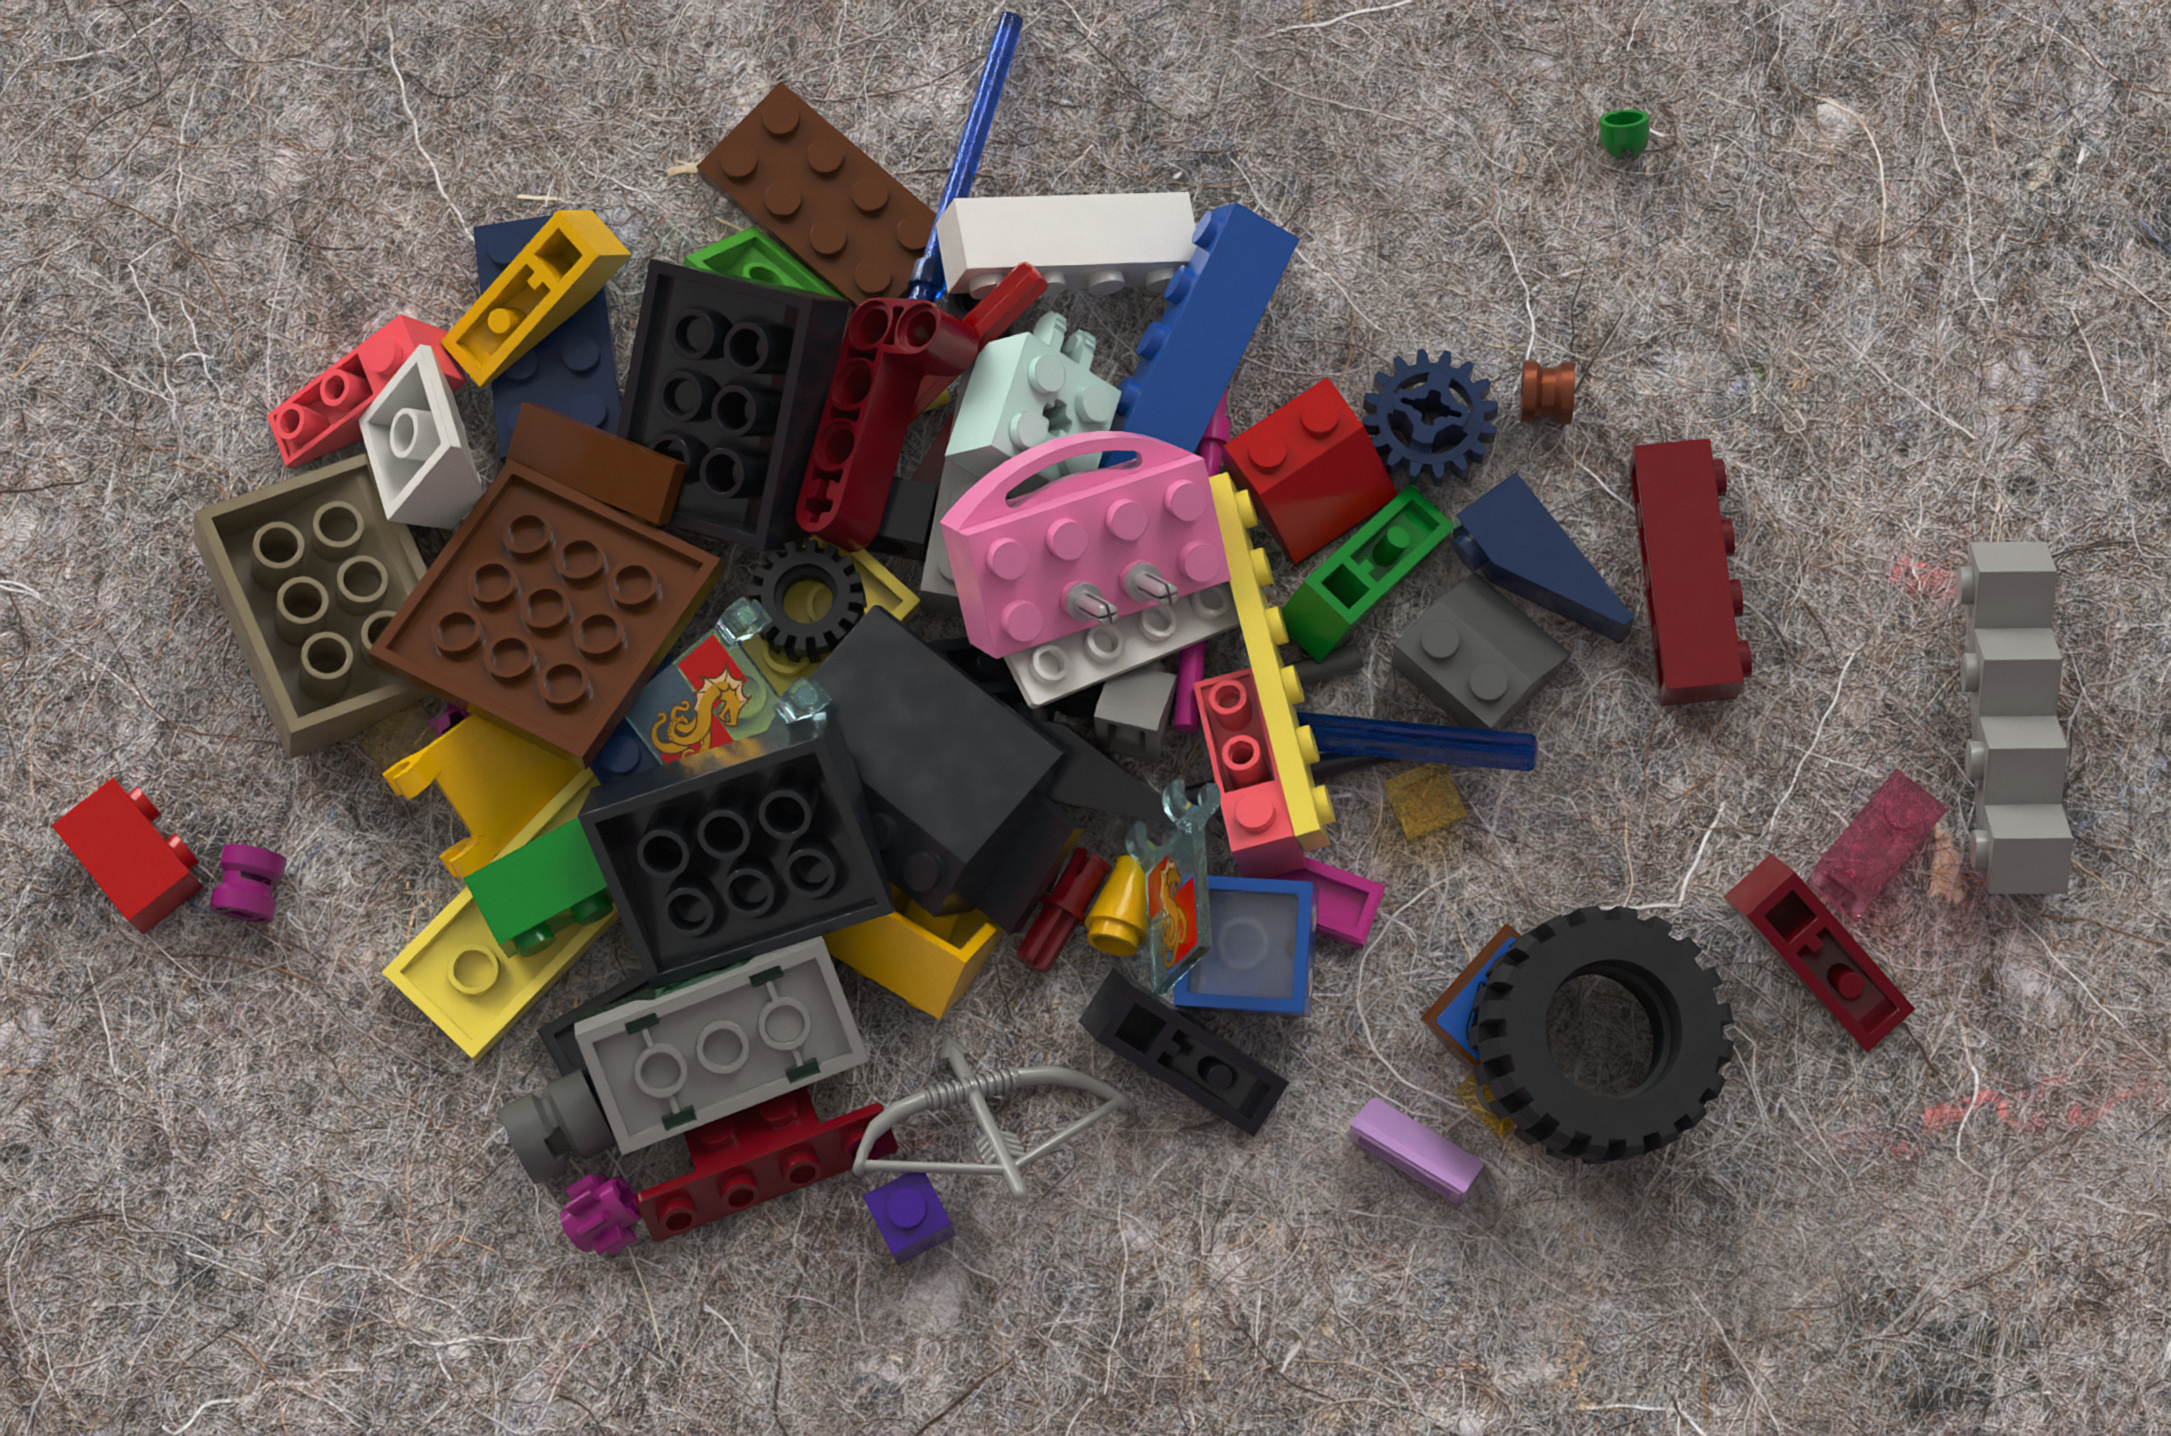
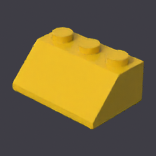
[822,880,1005,1020]

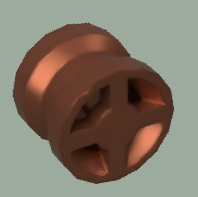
[1520,360,1575,425]

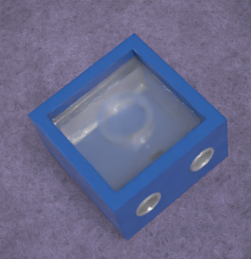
[1173,874,1319,1018]

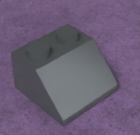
[1391,573,1571,748]

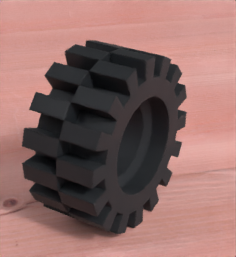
[748,539,867,664]

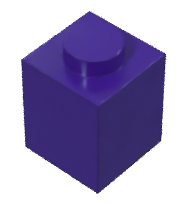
[863,1172,956,1265]

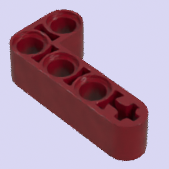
[795,297,979,553]

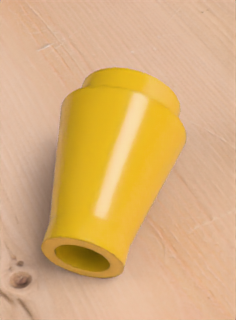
[1085,855,1154,957]

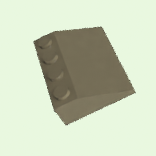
[194,452,430,760]

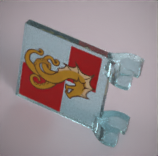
[624,597,833,765]
[1125,779,1221,995]

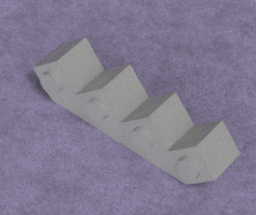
[1956,541,2073,894]

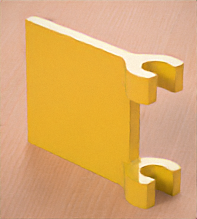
[382,714,583,882]

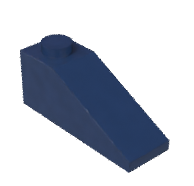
[1452,472,1635,643]

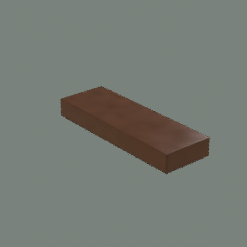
[505,402,687,524]

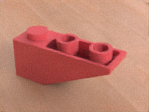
[266,314,468,468]
[1193,667,1307,879]

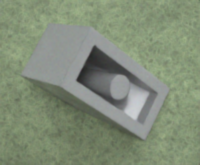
[1094,661,1177,764]

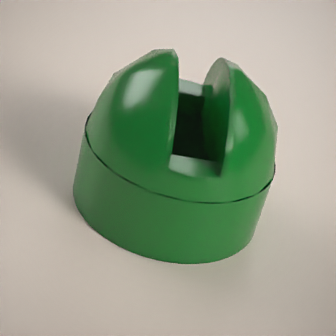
[1599,109,1650,159]

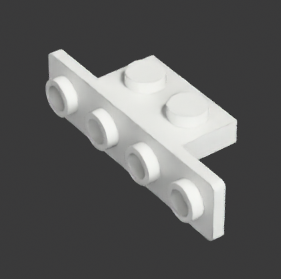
[1004,581,1241,709]

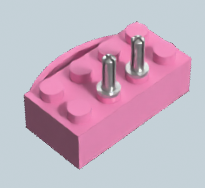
[940,431,1231,659]

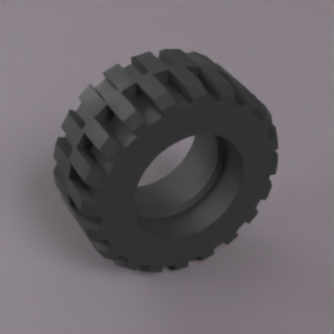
[1468,905,1734,1164]

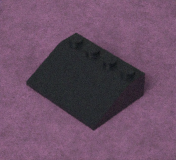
[604,258,850,551]
[769,605,1068,917]
[577,709,896,989]

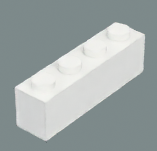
[936,192,1197,299]

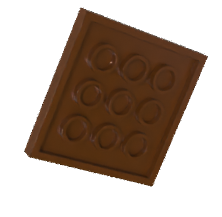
[368,459,724,770]

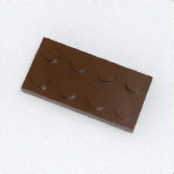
[696,81,942,310]

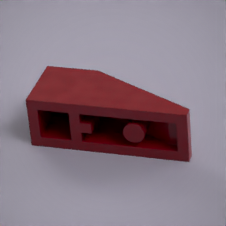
[1723,854,1915,1053]

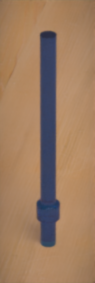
[908,11,1024,303]

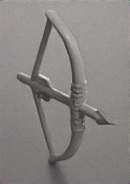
[852,1032,1130,1201]

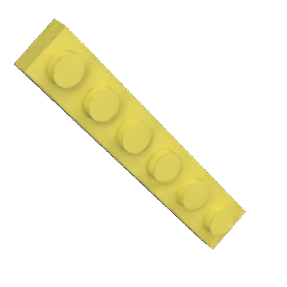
[1209,472,1336,852]

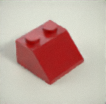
[1223,377,1398,567]

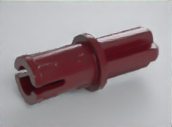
[1017,847,1112,973]

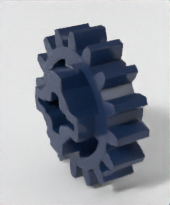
[1362,349,1499,487]

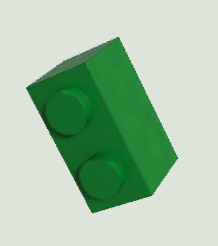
[463,817,614,958]

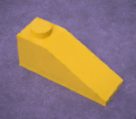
[440,210,632,387]

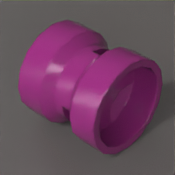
[209,844,287,923]

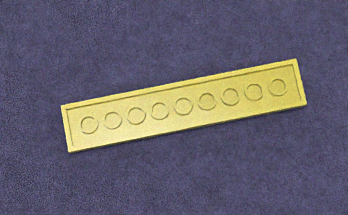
[382,535,920,1063]

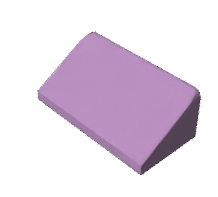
[1349,1098,1483,1204]

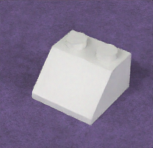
[358,344,483,530]

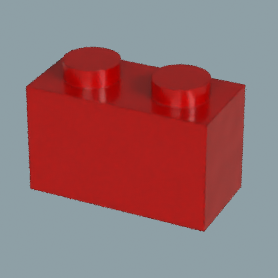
[51,777,204,935]

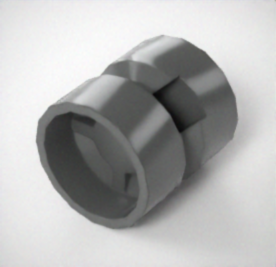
[498,1068,618,1185]

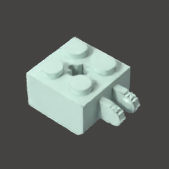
[945,310,1122,498]

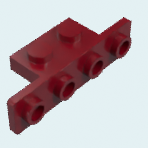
[635,1086,898,1242]

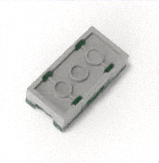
[574,935,869,1156]

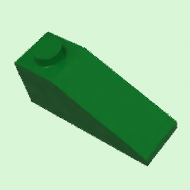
[1281,484,1454,664]

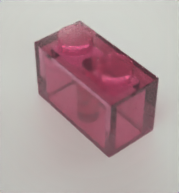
[1806,768,1948,923]

